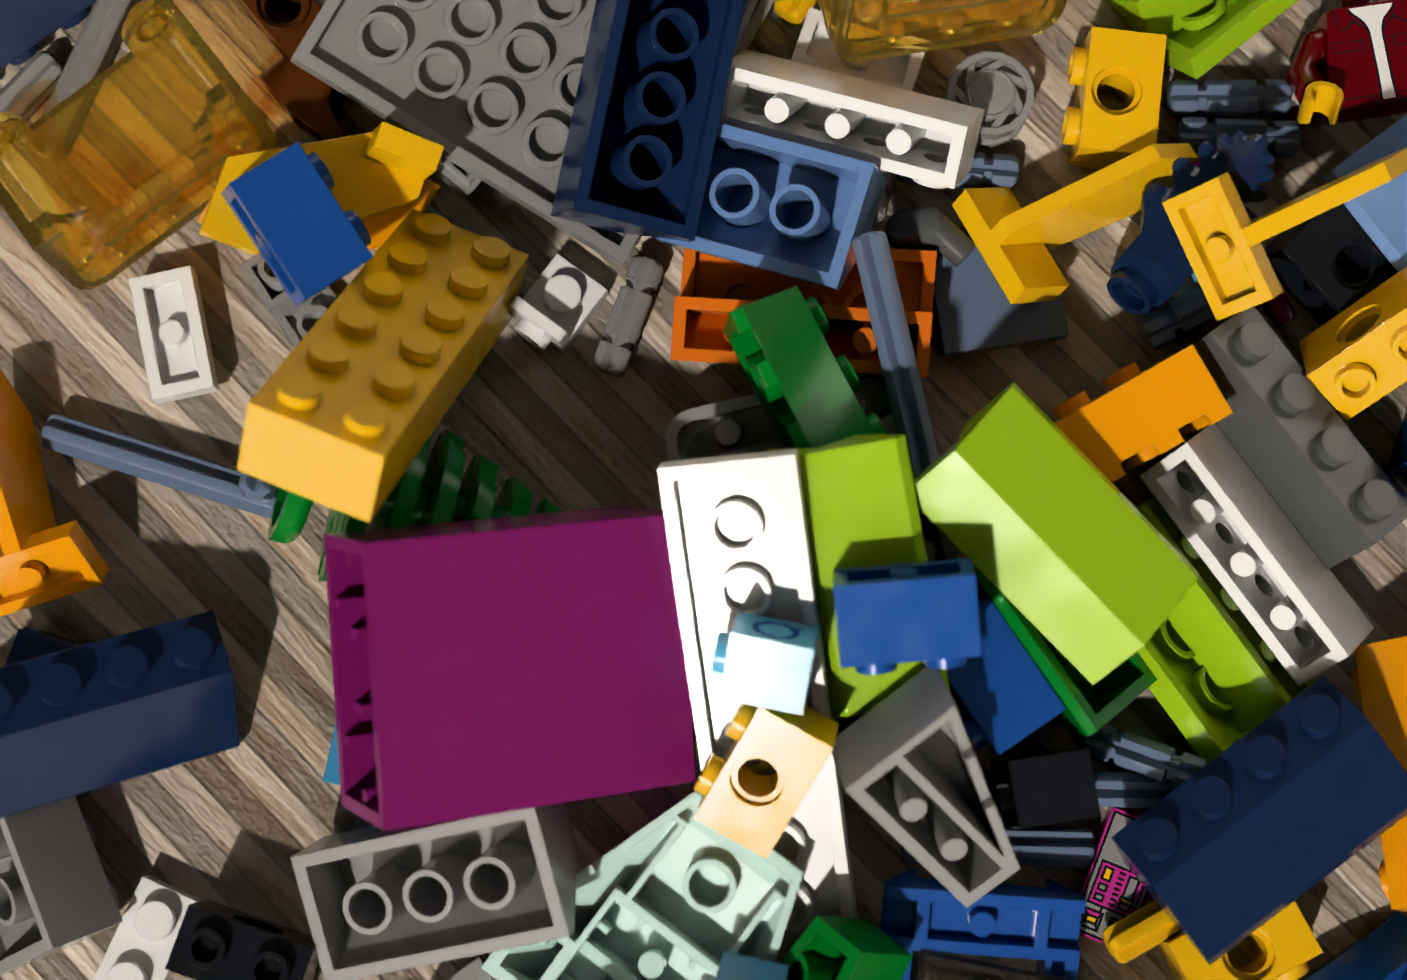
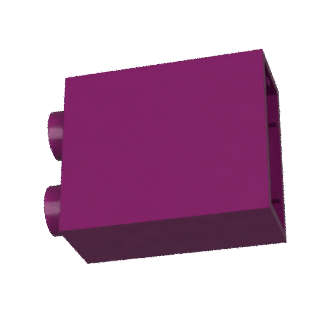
[324,506,697,831]

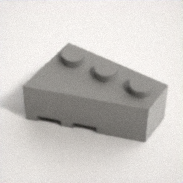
[831,667,1020,908]

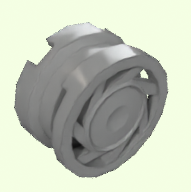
[943,51,1034,150]

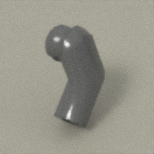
[884,206,976,267]

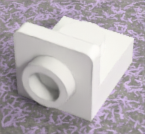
[509,254,608,354]

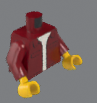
[1287,0,1407,127]

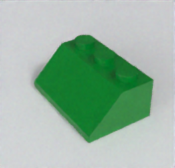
[974,565,1157,737]

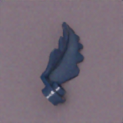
[1107,130,1275,315]

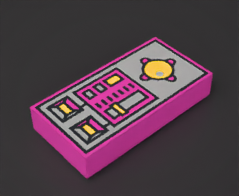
[1077,807,1150,945]

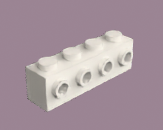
[719,49,985,189]
[1140,423,1374,686]

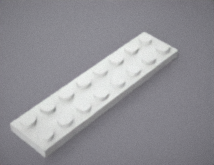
[657,448,858,962]

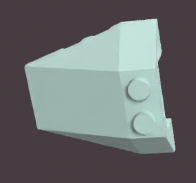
[481,791,804,980]

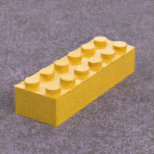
[237,209,530,523]

